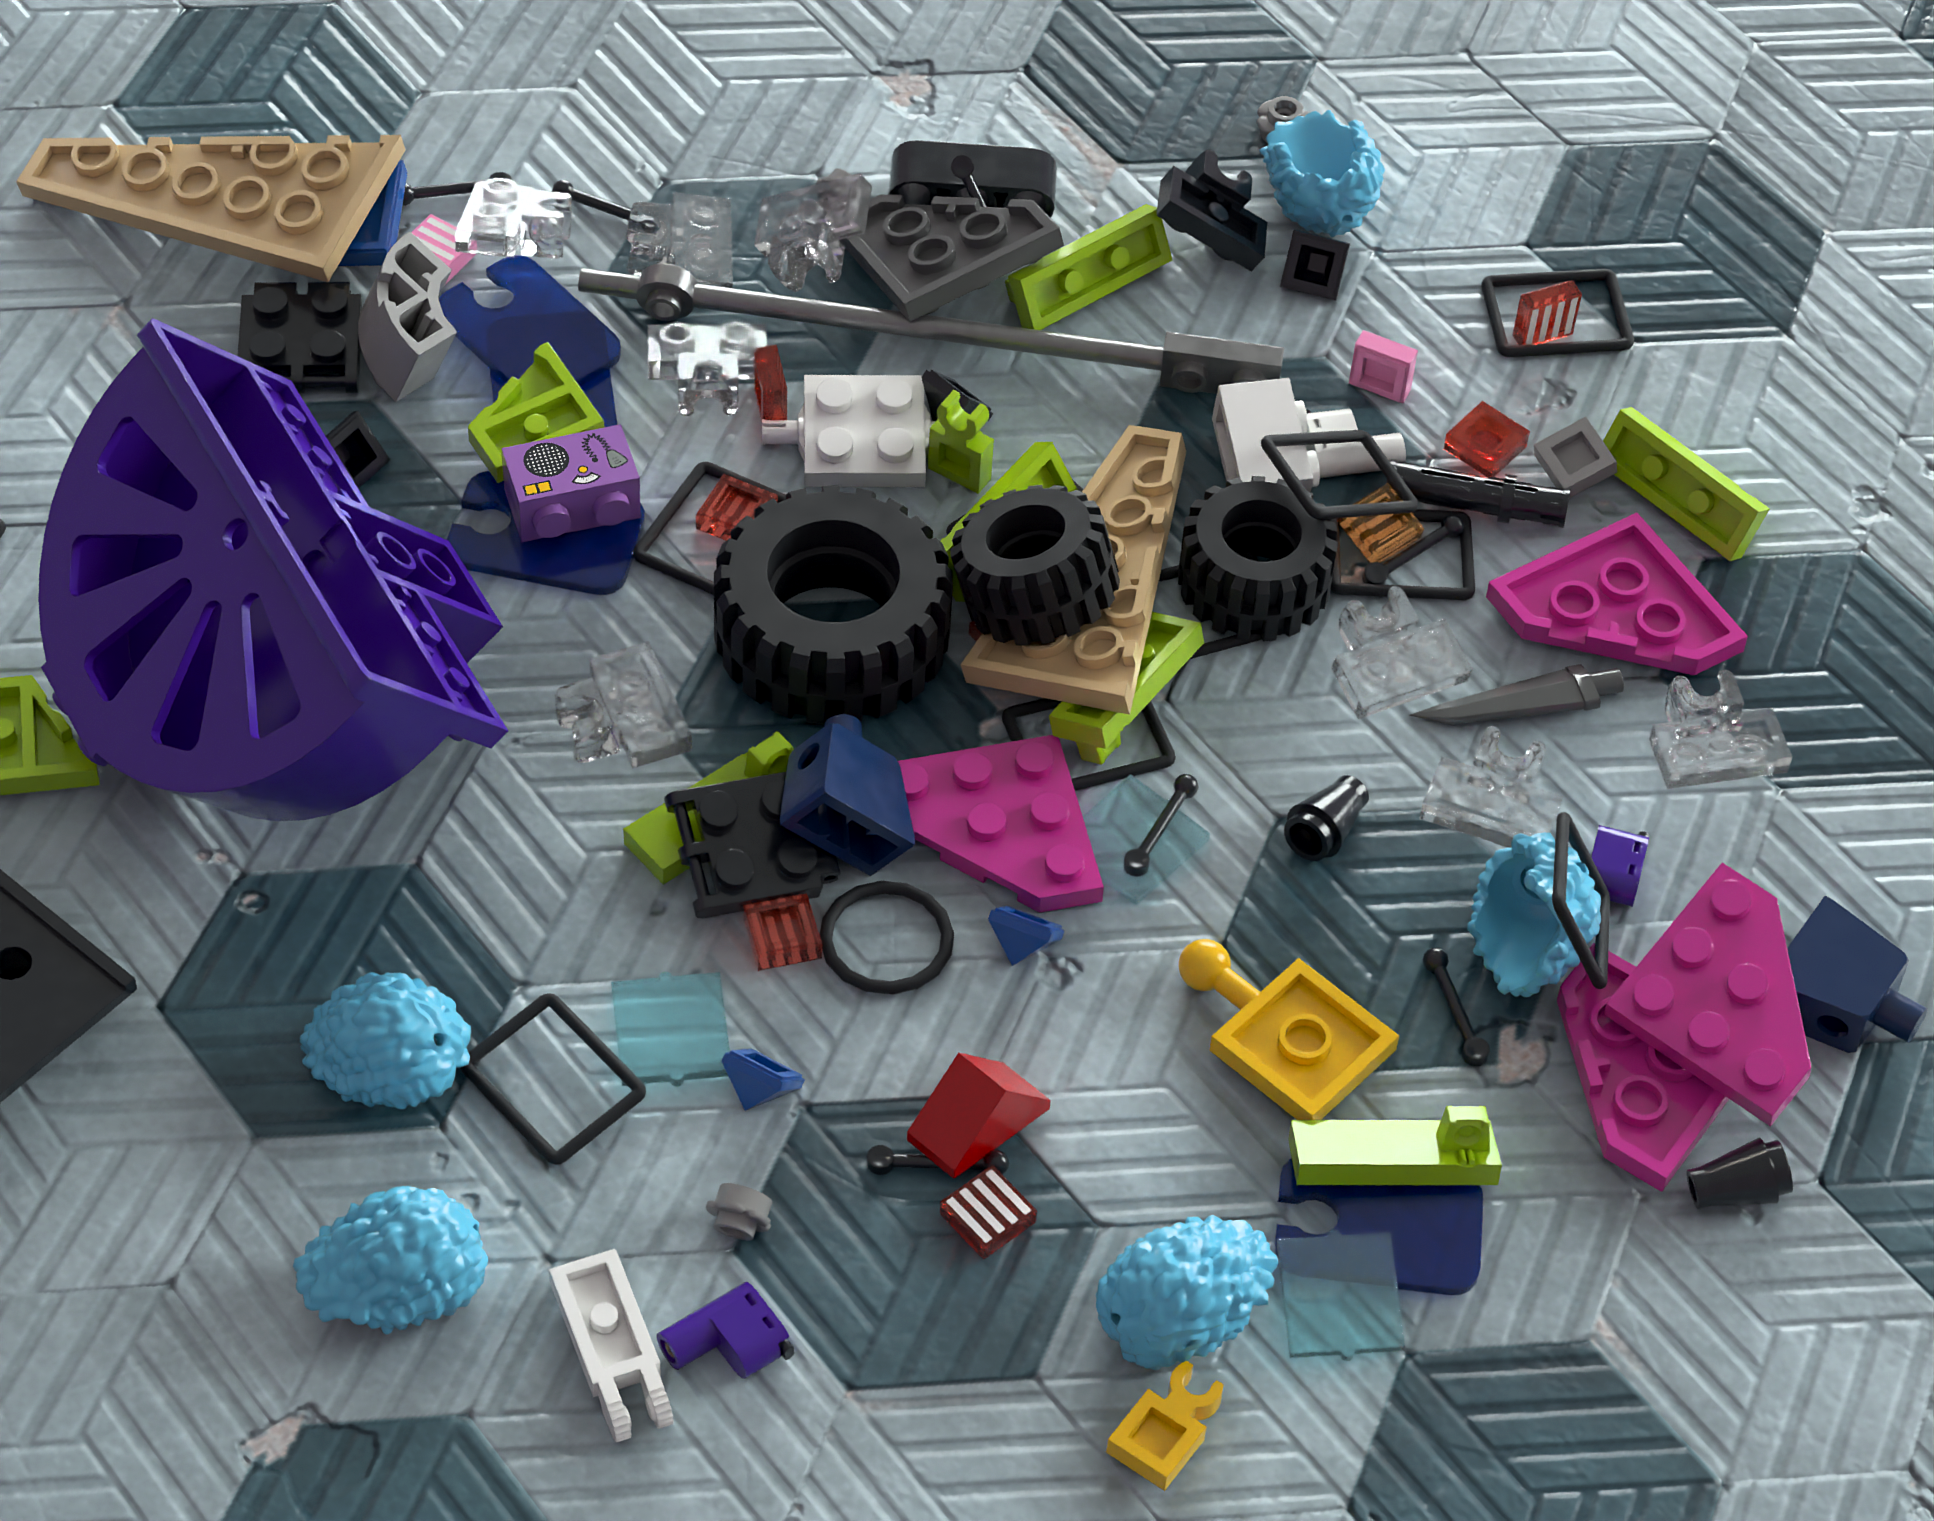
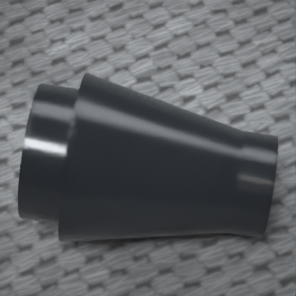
[1284,775,1369,861]
[1686,1137,1793,1209]

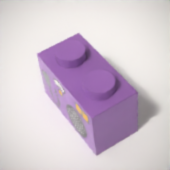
[501,424,641,542]

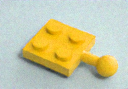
[1178,939,1399,1120]

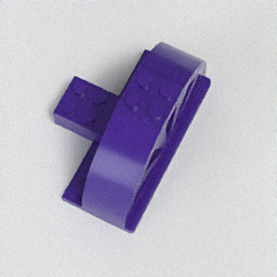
[38,318,508,821]

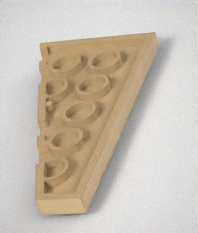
[16,135,406,282]
[960,425,1187,715]

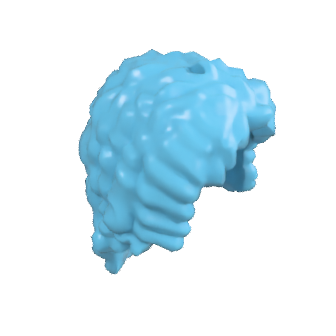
[1260,110,1385,238]
[1467,832,1601,997]
[300,972,471,1109]
[293,1186,488,1335]
[1096,1215,1278,1370]

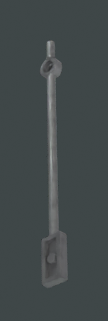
[578,264,1284,394]

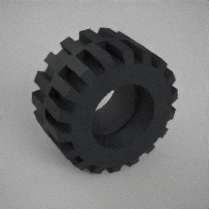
[1178,476,1338,642]
[950,485,1120,646]

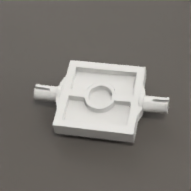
[762,375,936,487]

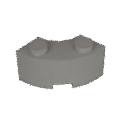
[358,231,457,402]

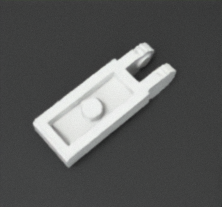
[549,1249,674,1443]

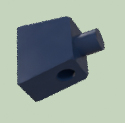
[780,714,915,876]
[1787,896,1928,1053]

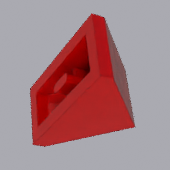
[907,1052,1051,1179]

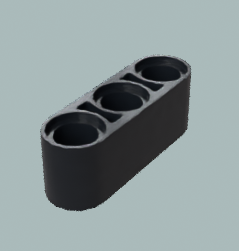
[888,140,1057,217]

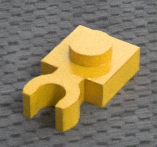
[1106,1361,1224,1491]

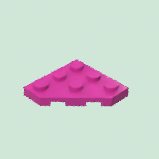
[1486,512,1748,675]
[898,735,1104,913]
[1605,862,1812,1127]
[1556,943,1729,1192]

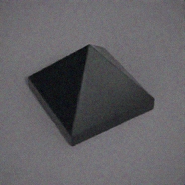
[1280,229,1351,301]
[921,369,993,421]
[326,411,390,489]

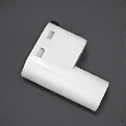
[1306,408,1406,478]

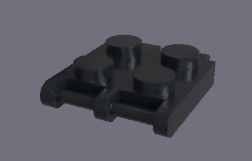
[238,282,362,394]
[664,772,841,918]

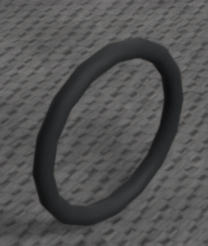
[819,880,954,995]

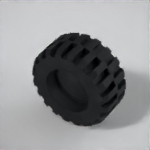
[714,486,953,725]

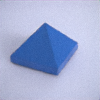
[988,906,1065,966]
[721,1048,805,1111]

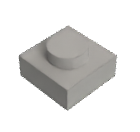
[1534,416,1617,498]

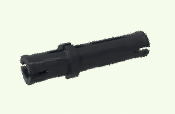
[1384,459,1571,528]

